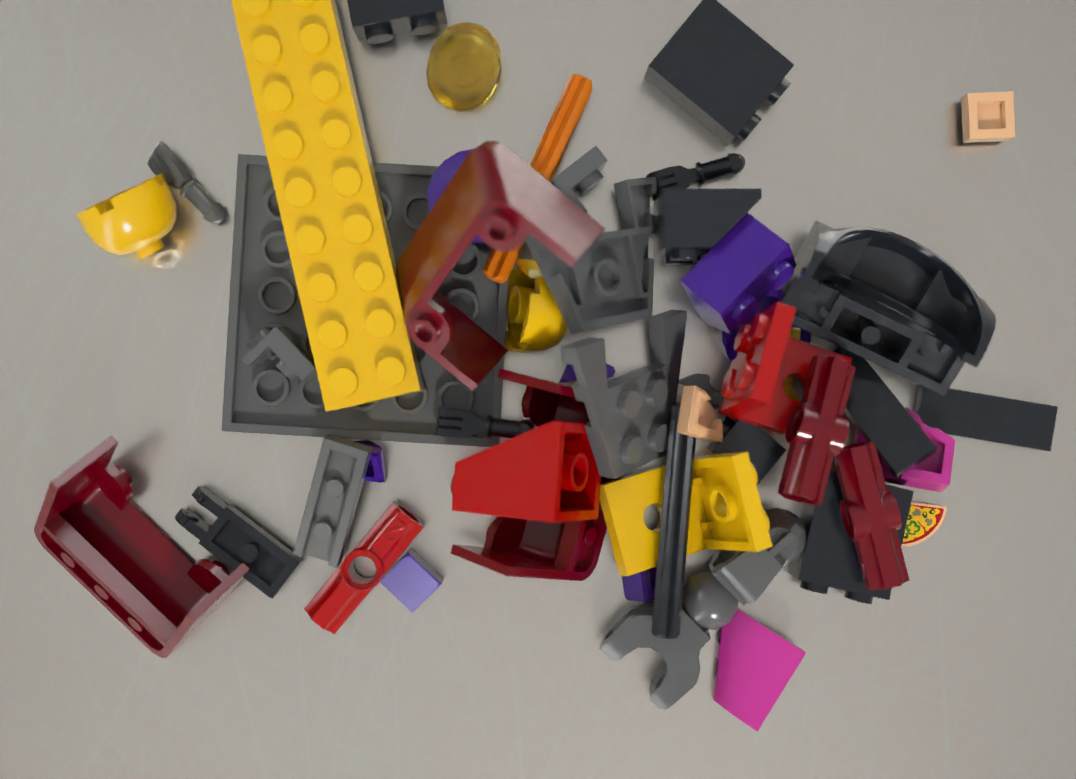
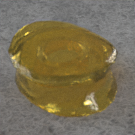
[426,22,502,111]

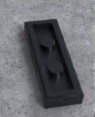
[833,347,937,478]
[914,384,1058,451]

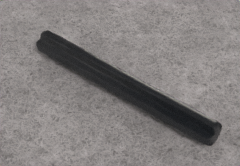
[651,404,696,639]

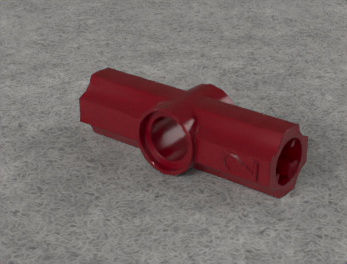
[777,355,856,506]
[833,441,910,590]

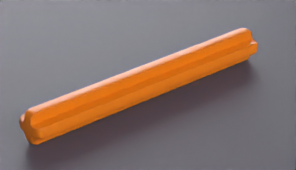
[482,74,592,284]

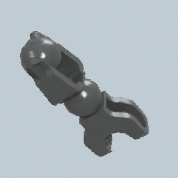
[599,508,807,709]

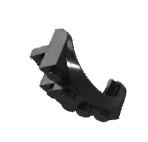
[778,220,996,396]

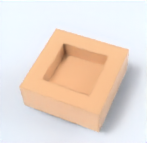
[961,91,1015,143]

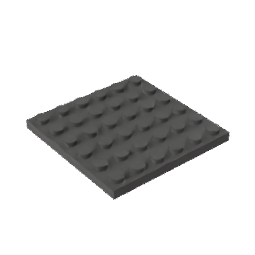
[222,154,509,447]

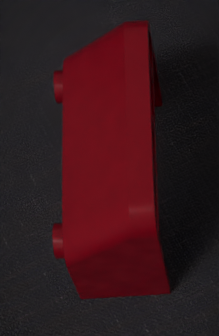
[396,141,605,391]
[450,369,620,581]
[34,435,250,658]

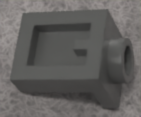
[551,146,608,213]
[242,326,317,381]

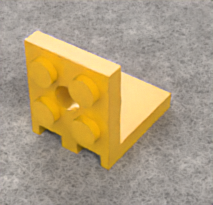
[599,452,773,576]

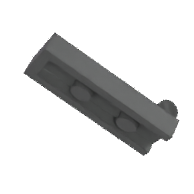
[293,434,373,568]

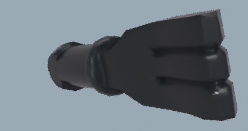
[647,153,745,201]
[435,407,535,439]

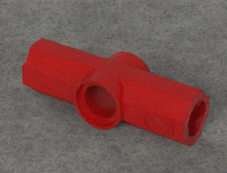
[304,501,425,634]

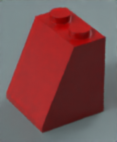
[450,421,601,523]

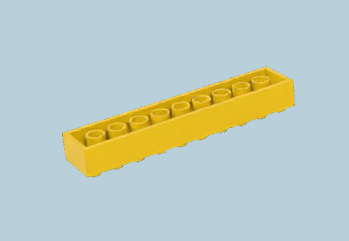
[231,0,425,412]

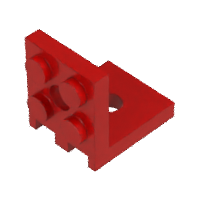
[717,302,852,436]

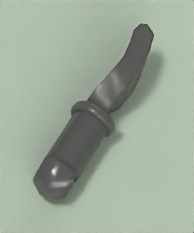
[147,141,225,224]

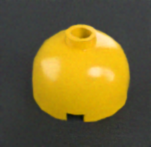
[75,173,177,259]
[505,258,569,353]

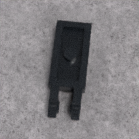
[174,486,303,599]

